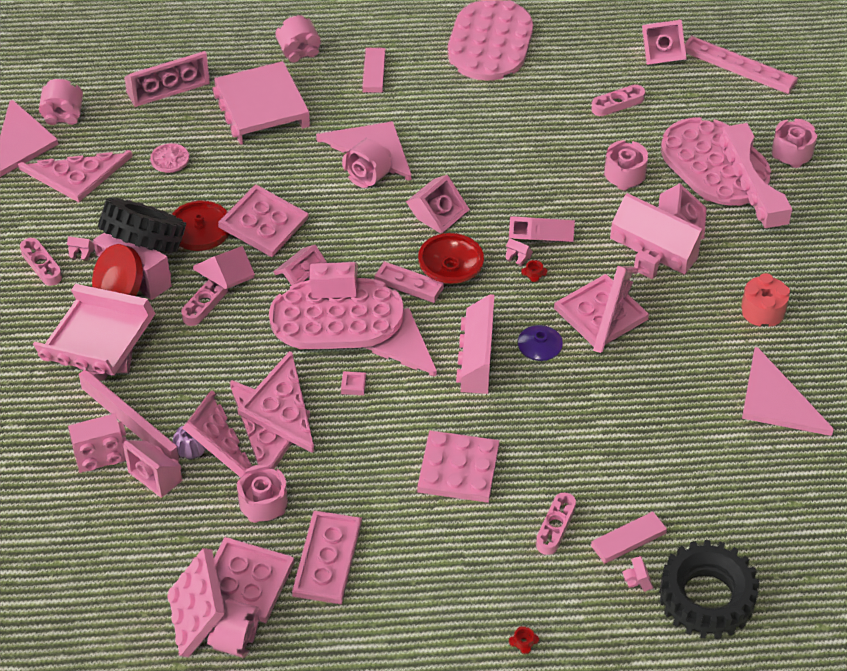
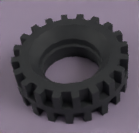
[98,197,186,253]
[659,540,760,639]

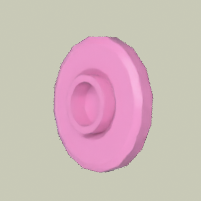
[150,143,189,173]

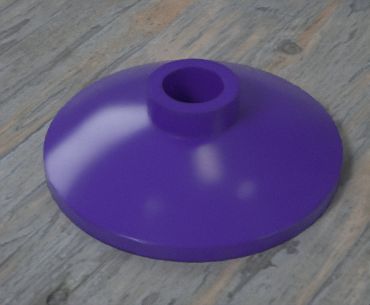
[518,325,563,361]

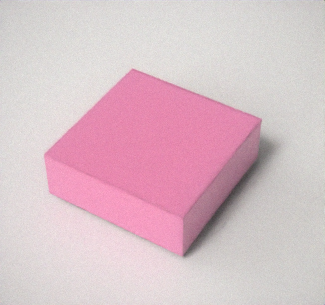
[341,371,366,396]

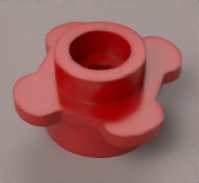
[521,260,547,282]
[508,626,539,654]

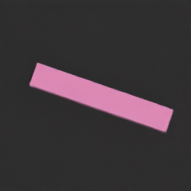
[685,36,798,94]
[79,370,179,462]

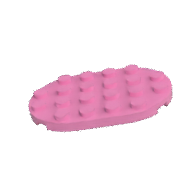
[448,0,533,81]
[661,117,771,206]
[269,278,404,350]

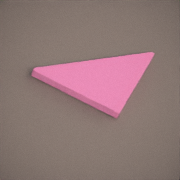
[0,100,58,177]
[316,121,411,180]
[18,150,132,202]
[593,266,638,353]
[364,308,437,376]
[742,347,834,436]
[237,351,314,453]
[230,380,310,469]
[182,390,252,478]

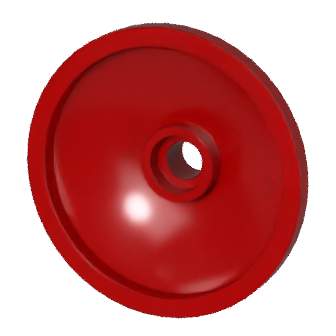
[418,233,484,284]

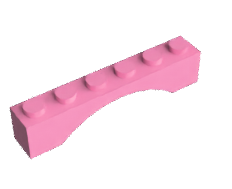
[720,123,792,228]

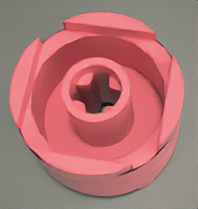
[741,273,790,327]

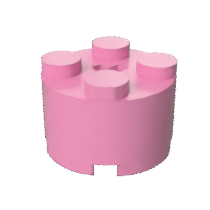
[276,15,321,63]
[39,79,83,125]
[772,119,817,168]
[342,138,391,188]
[604,140,648,190]
[237,465,288,523]
[207,599,259,658]

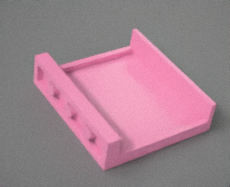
[212,61,310,145]
[33,284,156,376]

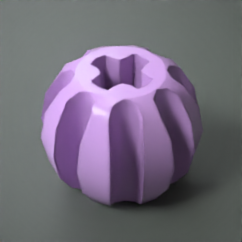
[173,426,206,459]

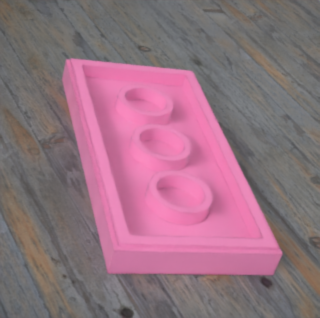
[292,511,362,604]

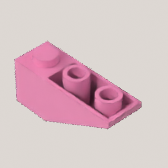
[509,216,575,242]

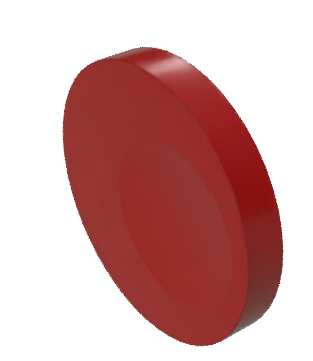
[172,200,230,251]
[92,244,143,296]

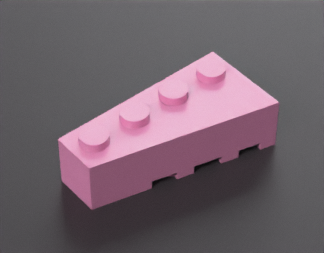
[93,233,172,300]

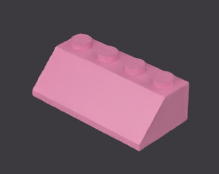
[124,51,210,107]
[610,193,703,275]
[456,294,494,394]

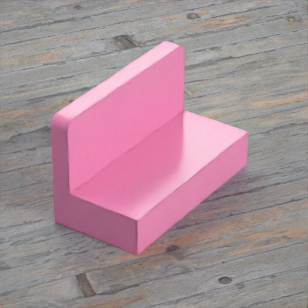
[273,245,327,286]

